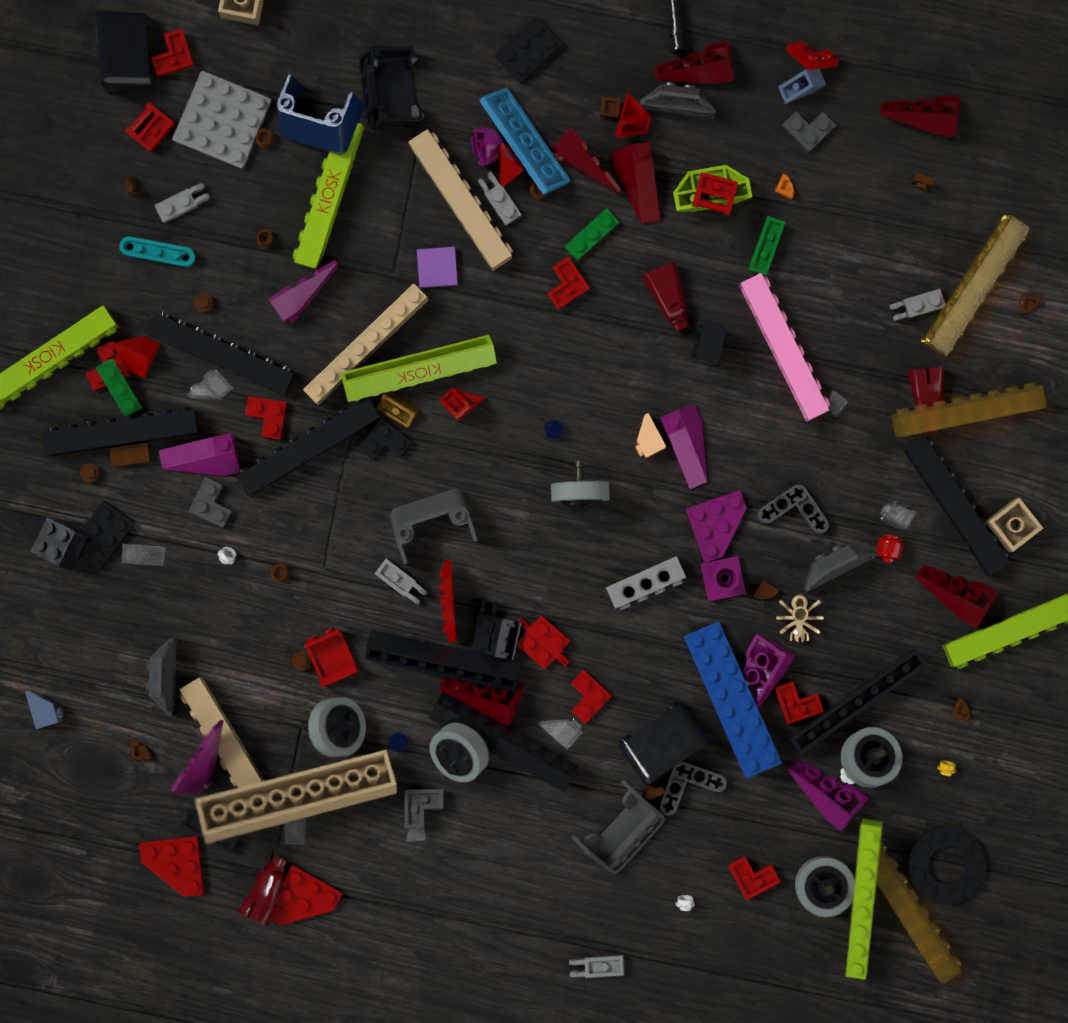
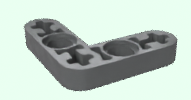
[757,485,829,534]
[659,761,727,815]

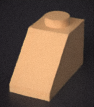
[635,413,666,459]

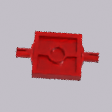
[517,615,570,670]

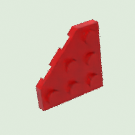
[440,560,456,642]
[139,836,204,897]
[271,864,343,926]

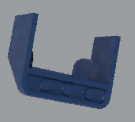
[277,74,365,155]

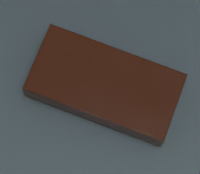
[109,442,151,468]

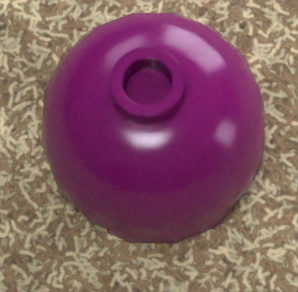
[471,127,506,166]

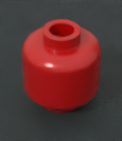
[876,534,903,563]

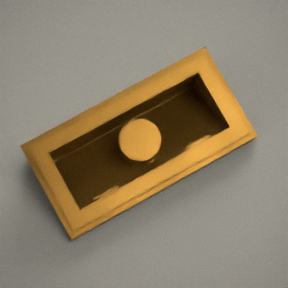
[376,391,420,428]

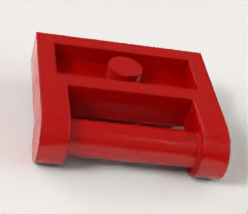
[125,102,175,153]
[692,172,738,216]

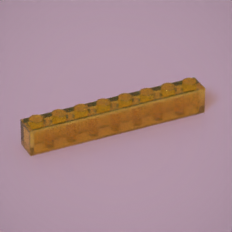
[921,215,1030,356]
[891,382,1047,437]
[855,841,962,985]

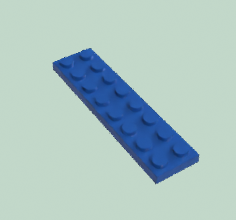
[684,622,782,779]

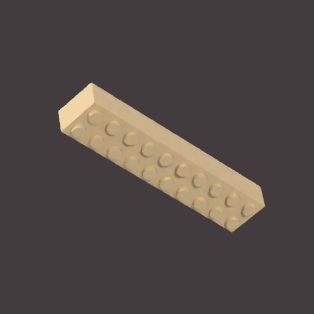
[195,750,397,844]

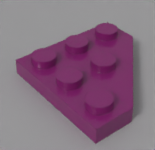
[686,490,746,563]

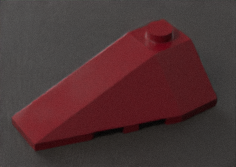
[655,40,734,84]
[880,95,961,137]
[554,127,621,195]
[915,565,999,628]
[439,677,525,726]

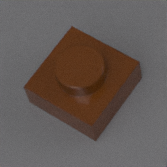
[600,96,621,119]
[911,173,934,191]
[643,783,665,801]

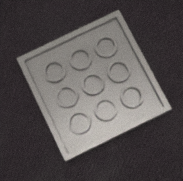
[172,70,272,170]

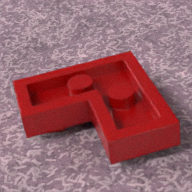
[151,29,194,77]
[786,41,840,70]
[547,257,590,310]
[86,341,130,391]
[246,396,287,440]
[570,669,611,724]
[774,681,824,724]
[728,856,780,900]

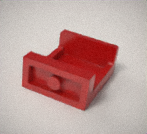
[304,627,359,687]

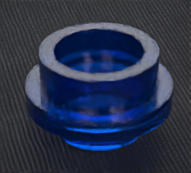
[544,420,564,439]
[388,732,408,752]

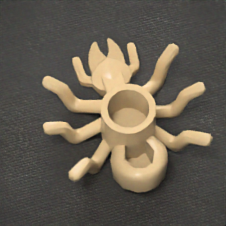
[776,595,824,642]

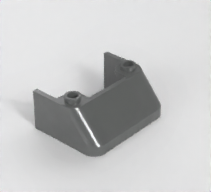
[390,489,479,565]
[571,780,665,874]

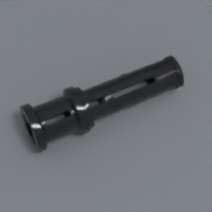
[668,0,688,54]

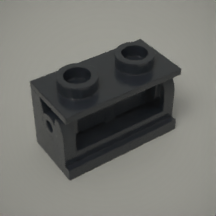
[484,616,521,660]

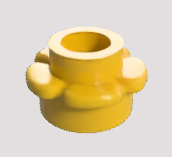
[937,760,956,776]

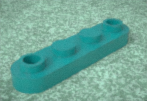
[120,237,196,267]

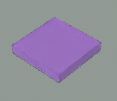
[417,247,458,288]

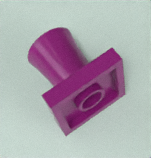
[700,556,746,601]

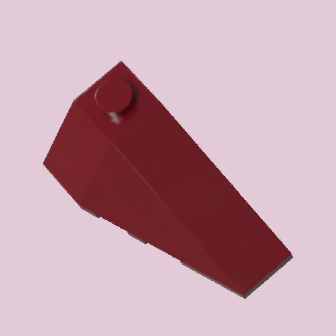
[611,142,660,224]

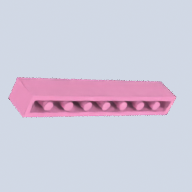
[739,273,830,422]

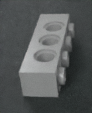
[606,556,686,611]

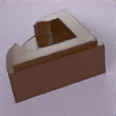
[125,176,138,196]
[1018,294,1041,314]
[752,580,779,599]
[950,697,970,723]
[130,741,152,760]

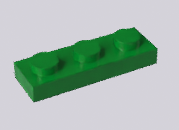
[565,208,619,261]
[748,216,785,276]
[96,358,142,416]

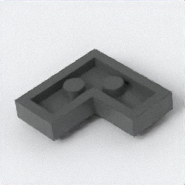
[782,112,836,153]
[189,477,232,528]
[404,789,444,830]

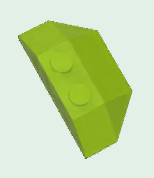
[673,165,752,212]

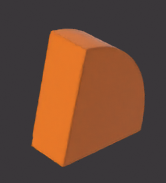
[774,174,794,200]

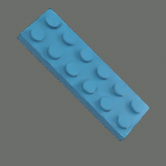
[479,88,571,195]

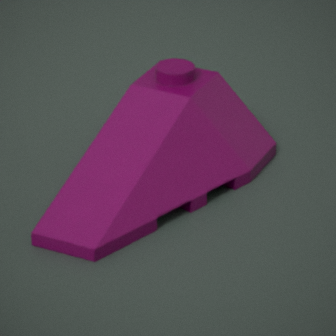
[268,260,339,324]
[659,404,707,490]
[159,433,241,476]
[742,634,796,708]
[171,719,224,795]
[788,759,869,832]

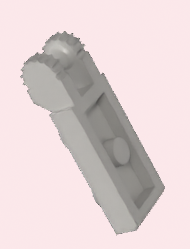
[478,172,521,226]
[154,183,210,223]
[889,289,946,321]
[374,559,428,605]
[569,955,624,978]

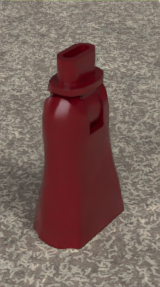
[641,262,690,332]
[907,367,944,434]
[237,855,287,927]

